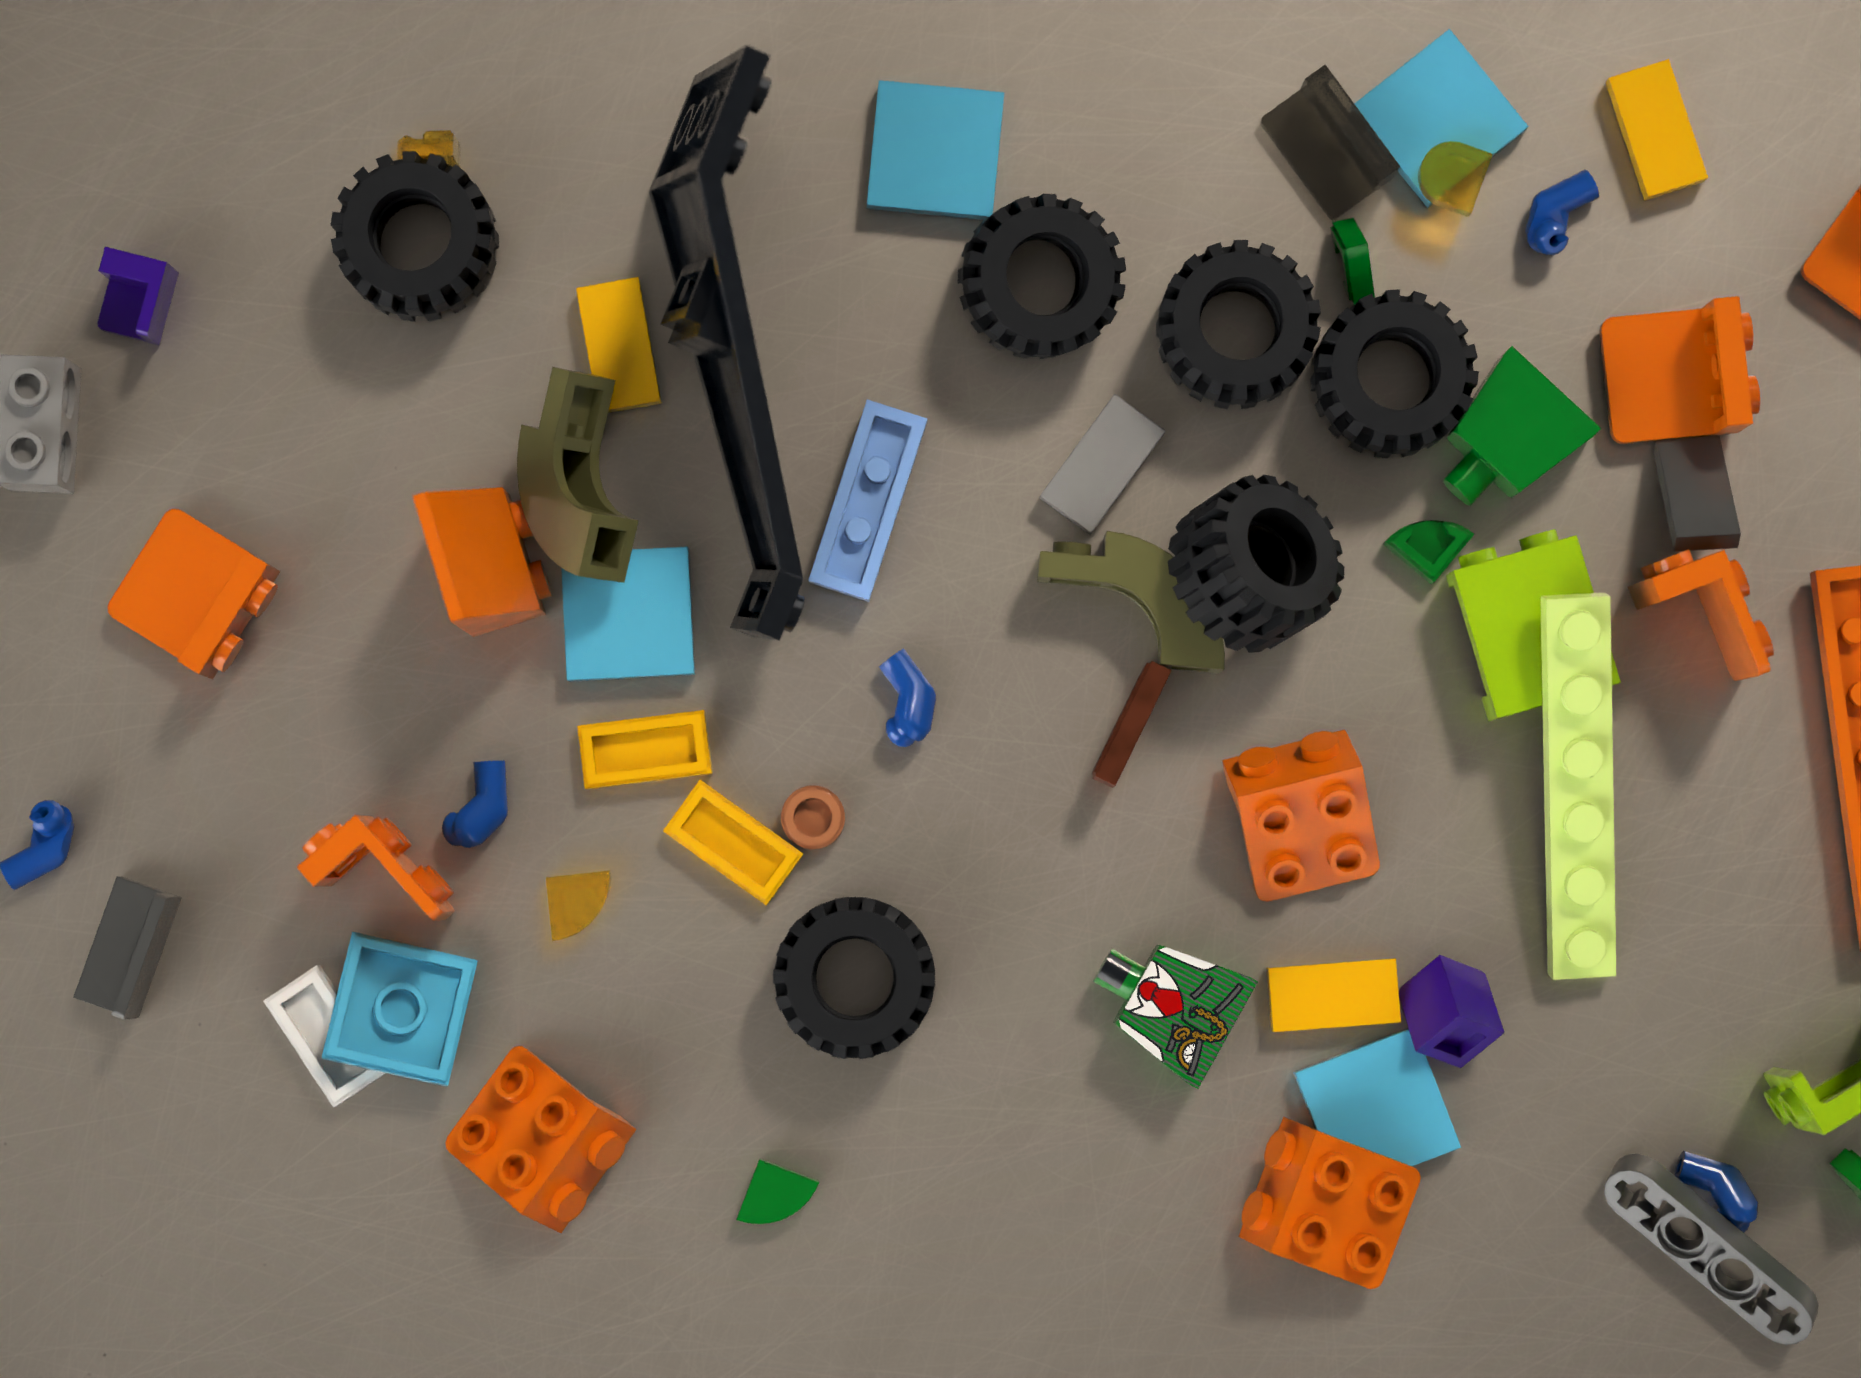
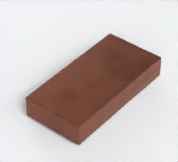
[1091,661,1172,788]

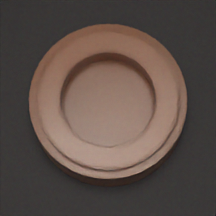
[781,785,845,850]

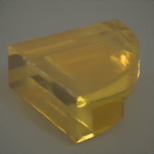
[397,130,461,167]
[546,870,611,941]

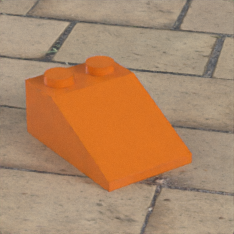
[412,487,552,637]

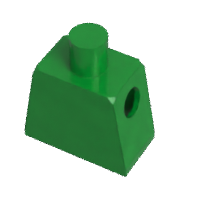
[1443,346,1601,506]

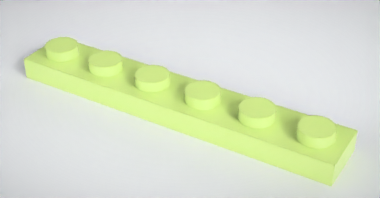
[1540,593,1616,980]

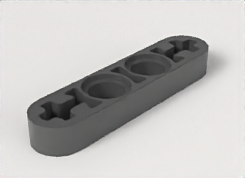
[1604,1154,1819,1345]

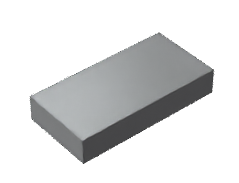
[1039,394,1166,535]

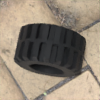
[331,151,499,322]
[958,194,1126,359]
[1156,240,1321,409]
[1310,289,1479,458]
[1168,475,1344,653]
[773,897,935,1059]

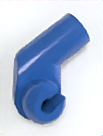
[1525,170,1599,256]
[879,649,936,747]
[442,760,508,848]
[0,800,74,890]
[1675,1151,1758,1233]

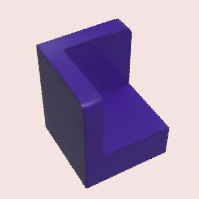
[97,247,179,345]
[1399,955,1505,1068]

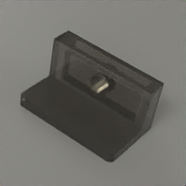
[1261,64,1400,220]

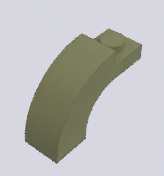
[517,367,639,583]
[1037,531,1225,674]

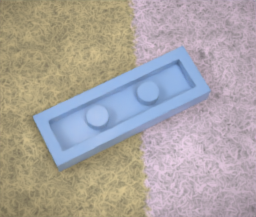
[808,399,928,602]

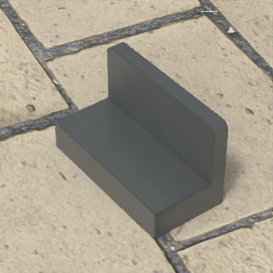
[73,876,182,1020]

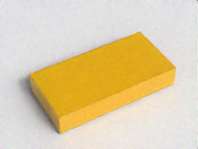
[1605,59,1708,201]
[576,277,662,413]
[577,710,713,790]
[663,780,804,906]
[1266,958,1401,1032]

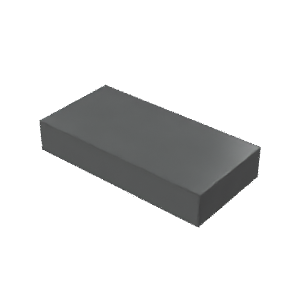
[1654,435,1741,552]

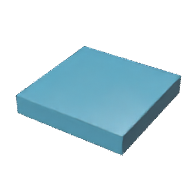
[1349,29,1529,208]
[867,80,1005,220]
[561,547,695,682]
[321,931,478,1087]
[1293,1028,1461,1166]

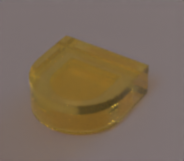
[1418,141,1493,217]

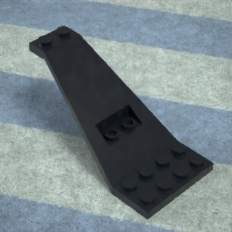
[649,45,805,641]

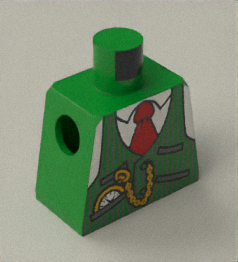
[1093,945,1258,1089]

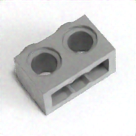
[0,354,81,494]

